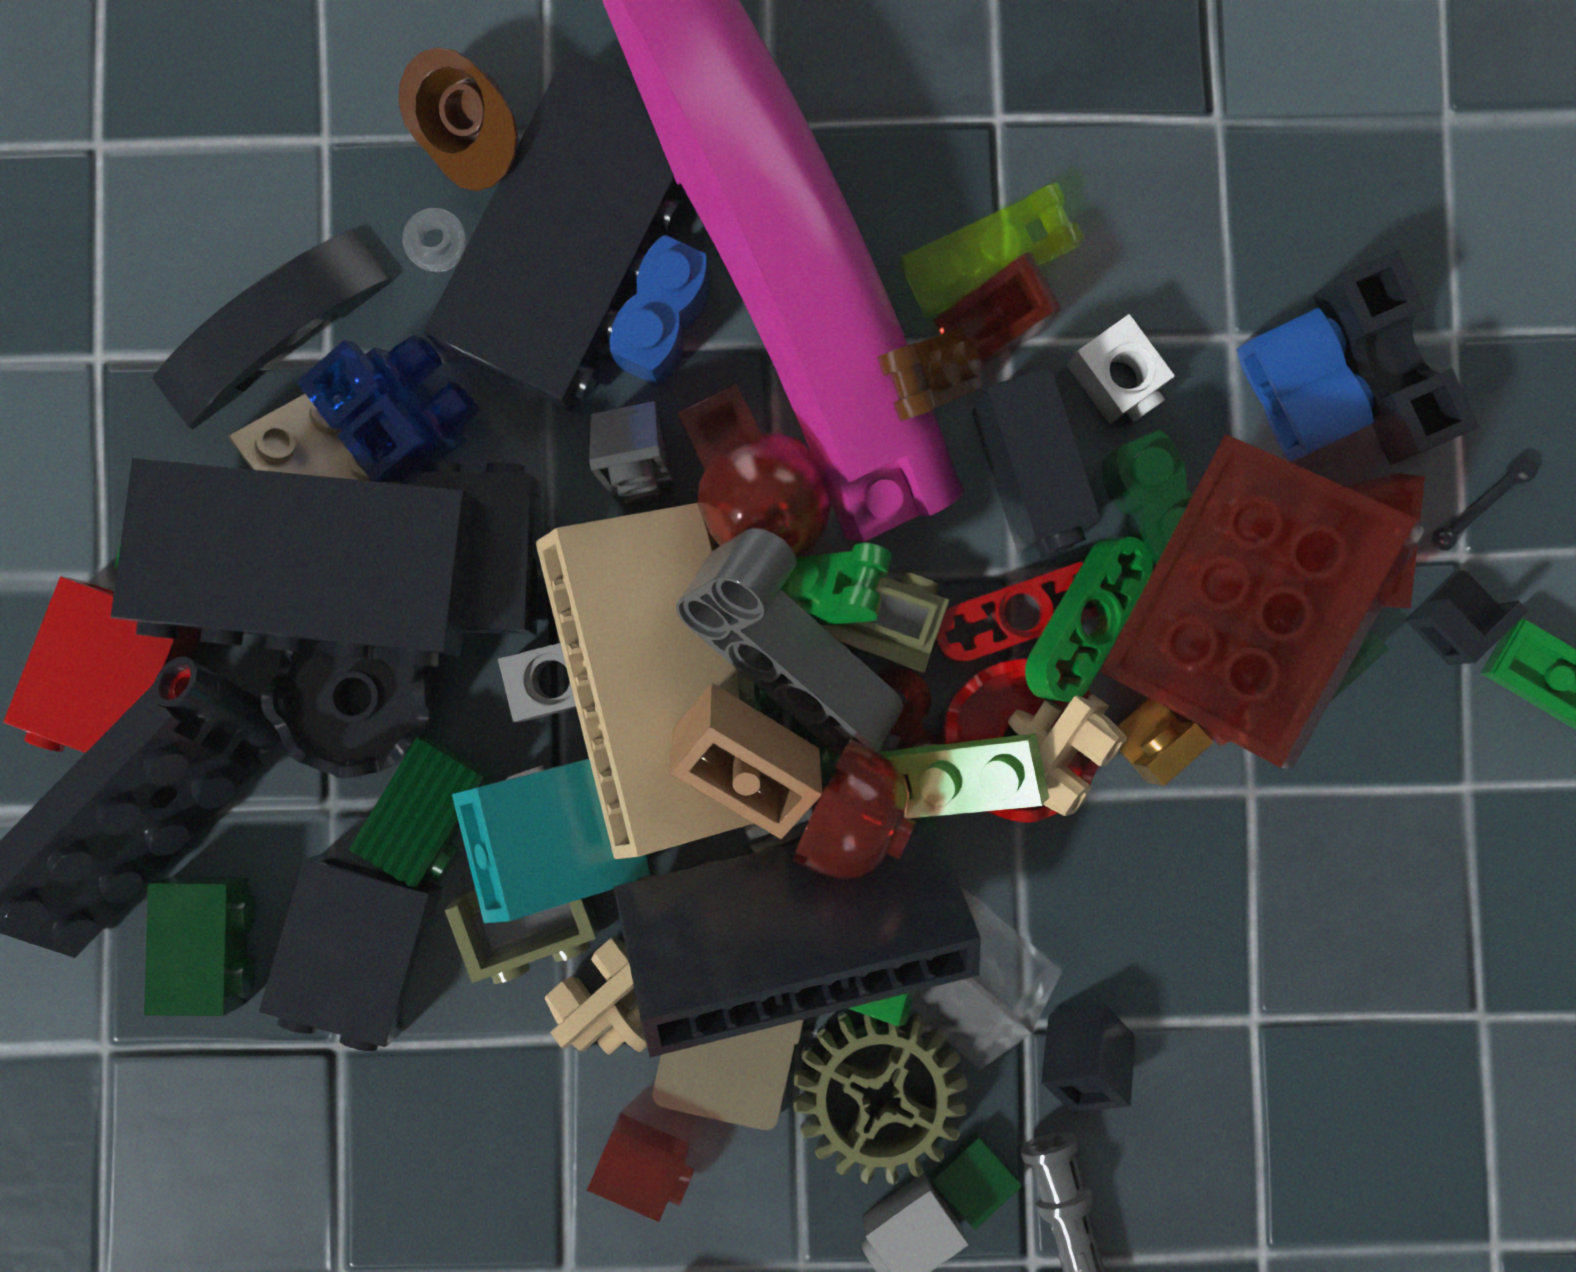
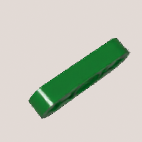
[1025,537,1153,702]

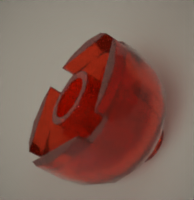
[697,433,832,559]
[793,739,916,879]

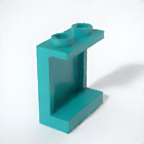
[452,759,650,923]

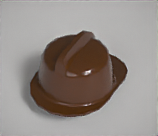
[398,47,518,191]

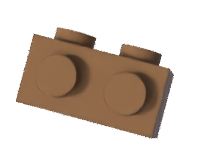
[670,682,822,839]

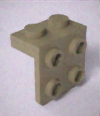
[652,1019,804,1130]

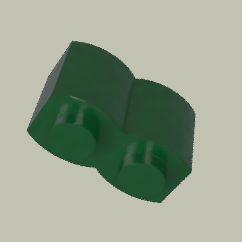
[1102,430,1213,574]

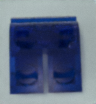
[296,335,479,482]

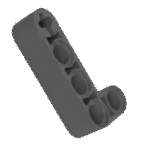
[676,528,903,765]

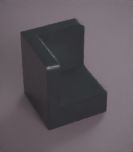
[1405,570,1528,665]
[1041,1004,1135,1113]

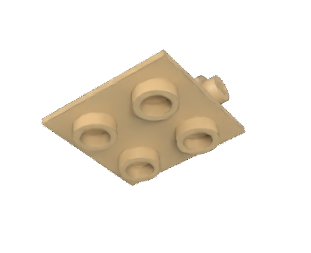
[228,377,409,484]

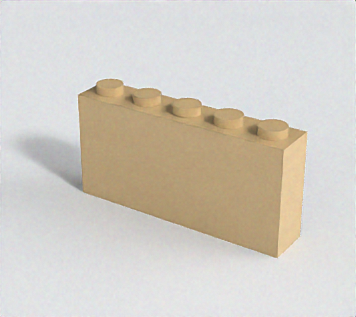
[535,502,756,859]

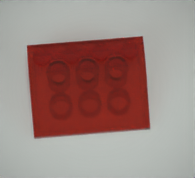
[1100,434,1424,769]

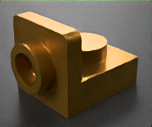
[1116,696,1214,786]

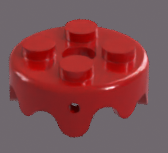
[941,659,1099,823]

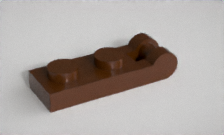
[877,328,983,422]

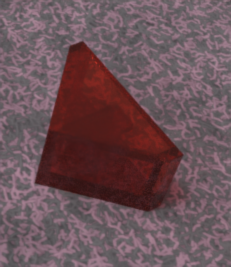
[934,252,1062,365]

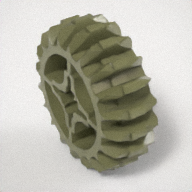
[793,1011,968,1185]

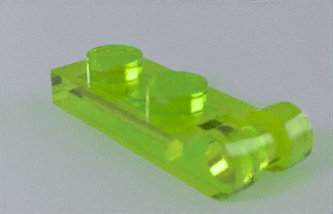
[899,183,1085,318]

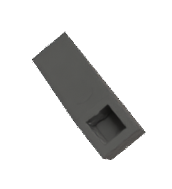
[589,401,675,504]

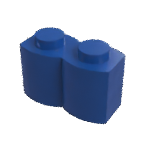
[610,235,710,386]
[1236,308,1374,461]

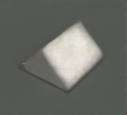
[910,888,1062,1069]

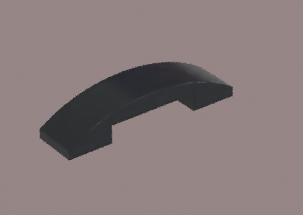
[152,229,393,430]

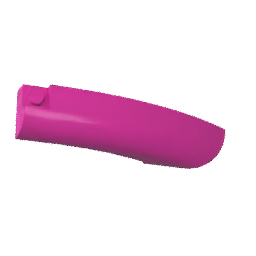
[602,0,964,542]

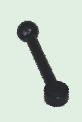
[1431,457,1537,551]

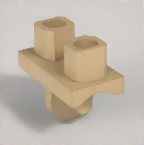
[1008,694,1127,816]
[545,936,647,1055]

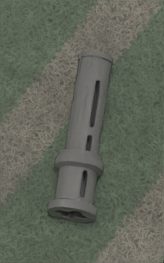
[1021,1132,1105,1272]

